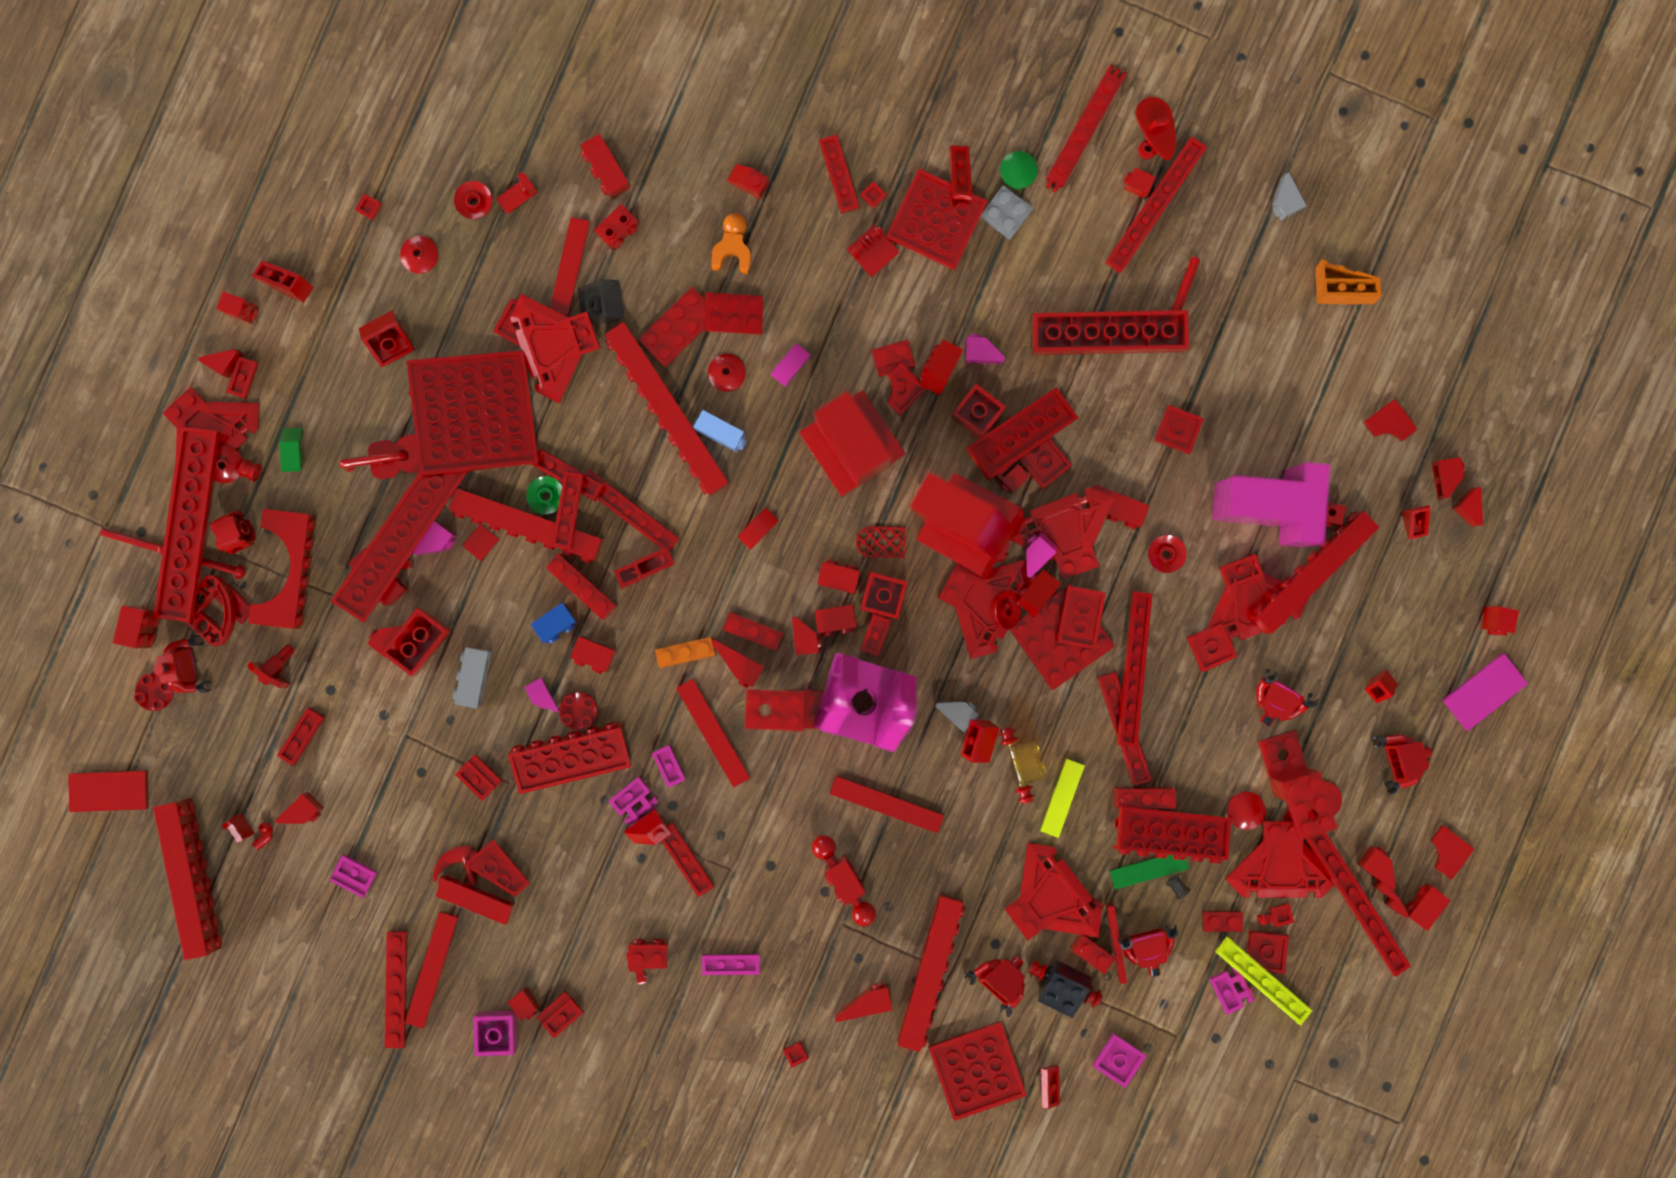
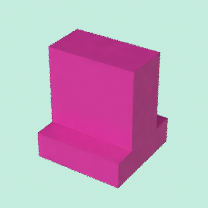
[1212,462,1330,548]

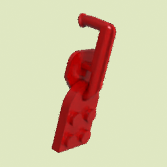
[339,434,420,479]

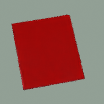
[462,525,499,561]

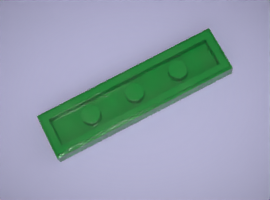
[1109,855,1189,890]

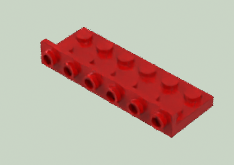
[508,722,632,795]
[1113,806,1231,864]

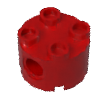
[209,510,256,554]

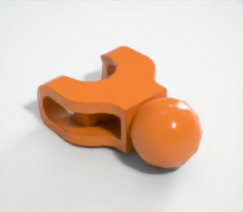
[711,213,751,274]

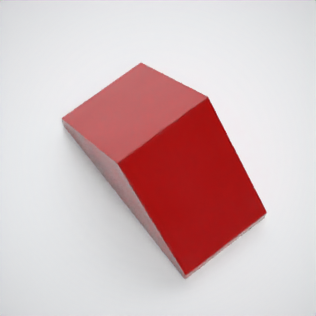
[198,349,243,378]
[1452,487,1483,527]
[1401,505,1431,540]

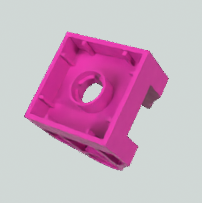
[813,653,917,752]

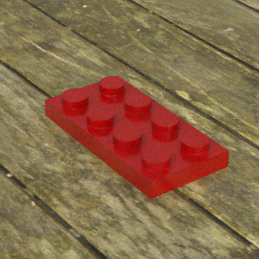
[638,287,705,368]

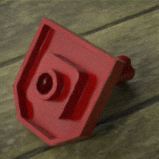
[247,645,295,688]

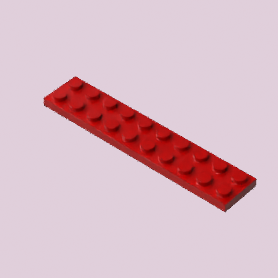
[153,427,221,623]
[330,471,468,623]

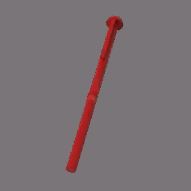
[100,528,246,579]

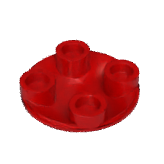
[134,673,174,711]
[559,692,598,730]
[1227,792,1266,830]

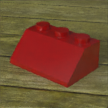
[381,607,452,677]

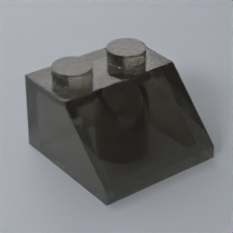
[578,279,624,325]

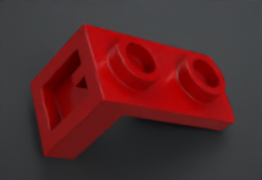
[496,171,538,214]

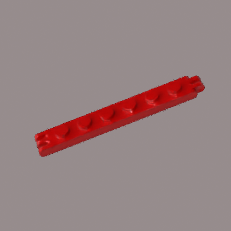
[1045,64,1127,193]

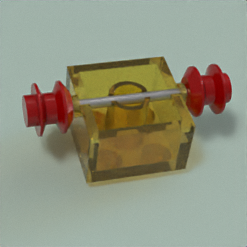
[998,726,1046,804]

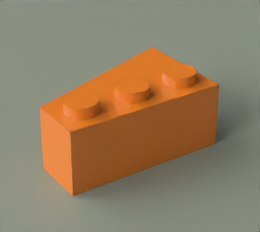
[1315,259,1381,305]

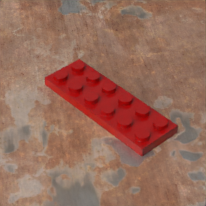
[966,387,1079,480]

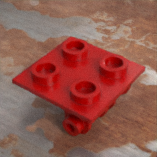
[846,224,900,278]

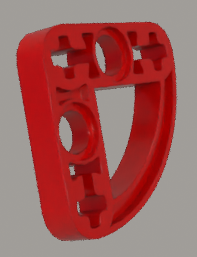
[186,575,236,646]

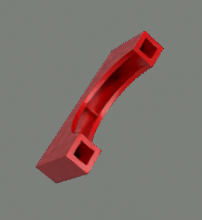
[248,509,316,629]

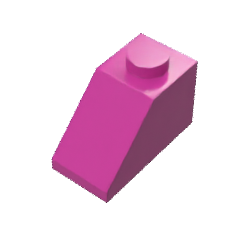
[965,334,1005,364]
[413,521,456,555]
[1026,532,1059,578]

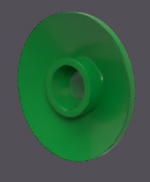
[526,476,562,515]

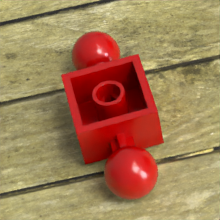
[811,835,876,927]

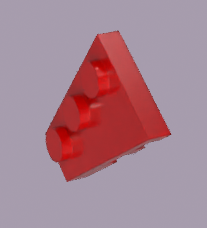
[463,839,531,896]

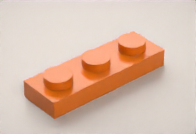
[655,637,716,668]

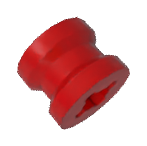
[238,459,262,482]

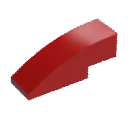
[613,547,675,590]

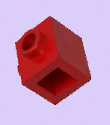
[1325,502,1346,528]
[1365,670,1399,703]

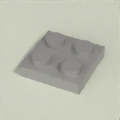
[980,186,1033,240]

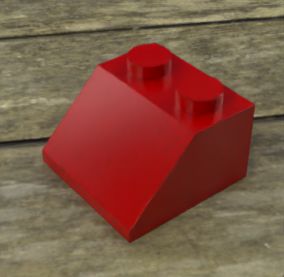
[358,310,415,368]

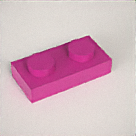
[652,745,686,788]

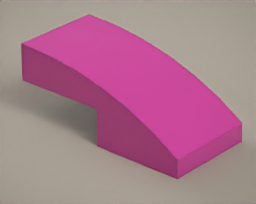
[771,343,811,387]

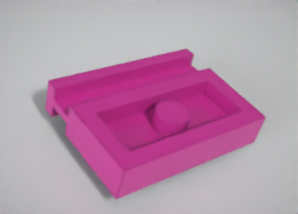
[329,855,378,898]

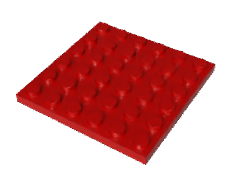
[406,350,538,476]

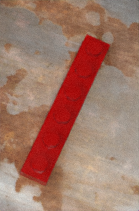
[385,931,408,1048]

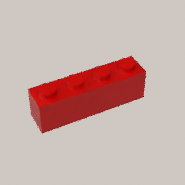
[546,553,618,620]

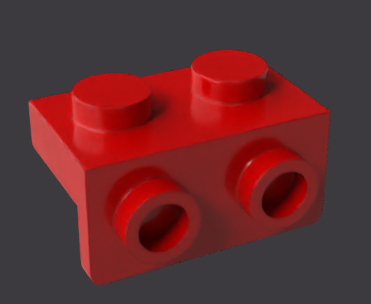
[628,939,669,969]

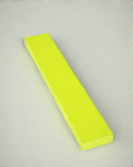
[1215,937,1313,1025]

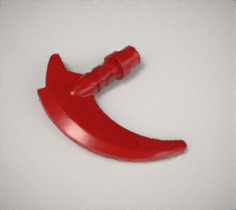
[432,846,478,885]

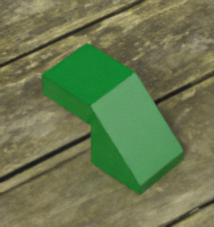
[279,428,305,472]

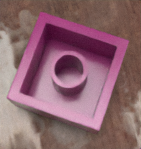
[473,1010,518,1056]

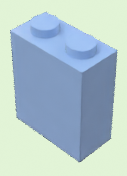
[694,410,747,453]

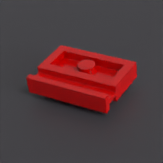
[871,339,915,378]
[455,754,503,801]
[536,991,584,1038]

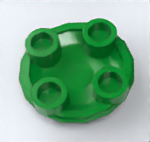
[999,151,1038,190]

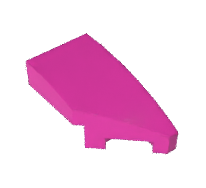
[525,678,559,713]

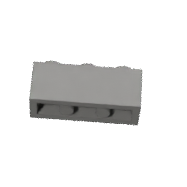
[453,647,492,709]

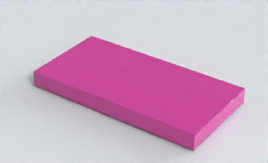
[1442,653,1528,731]

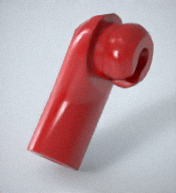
[252,822,273,850]

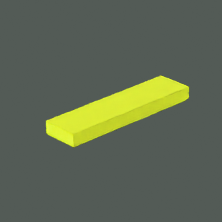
[1040,759,1085,838]

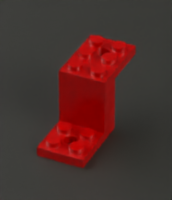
[744,689,824,731]
[1257,730,1338,840]

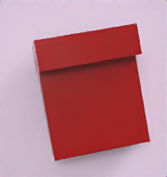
[799,390,906,498]
[909,472,1024,579]

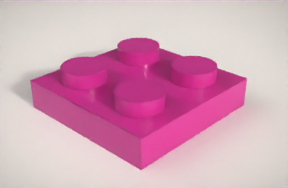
[1092,1033,1146,1088]

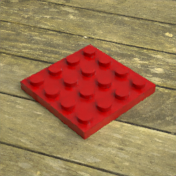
[886,169,987,271]
[1009,584,1115,691]
[928,1021,1027,1121]

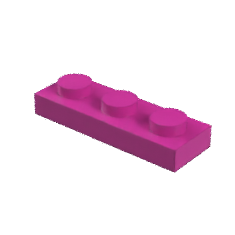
[702,954,760,975]

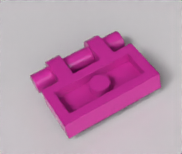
[609,777,659,826]
[1208,967,1255,1015]

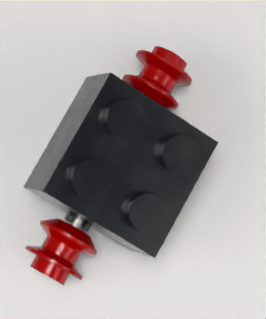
[1028,959,1102,1018]

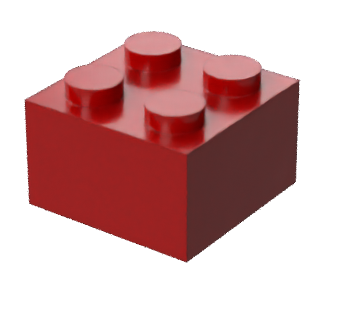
[920,339,963,395]
[951,384,1006,439]
[860,572,908,619]
[112,605,160,649]

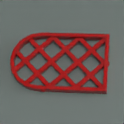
[856,526,906,558]

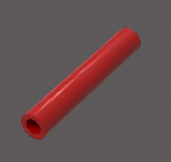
[1172,257,1200,310]

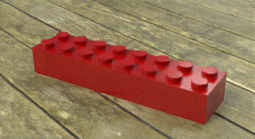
[1031,310,1189,355]
[153,798,222,961]

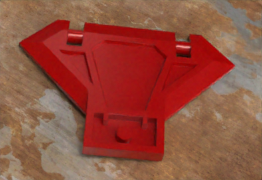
[510,294,601,403]
[163,387,259,466]
[1009,487,1114,580]
[1207,554,1309,644]
[938,559,1031,660]
[1225,820,1335,898]
[1004,843,1102,941]

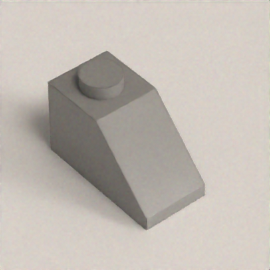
[1272,172,1306,221]
[934,701,979,732]

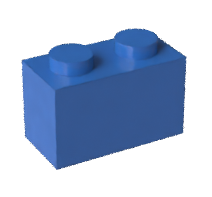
[530,603,578,644]

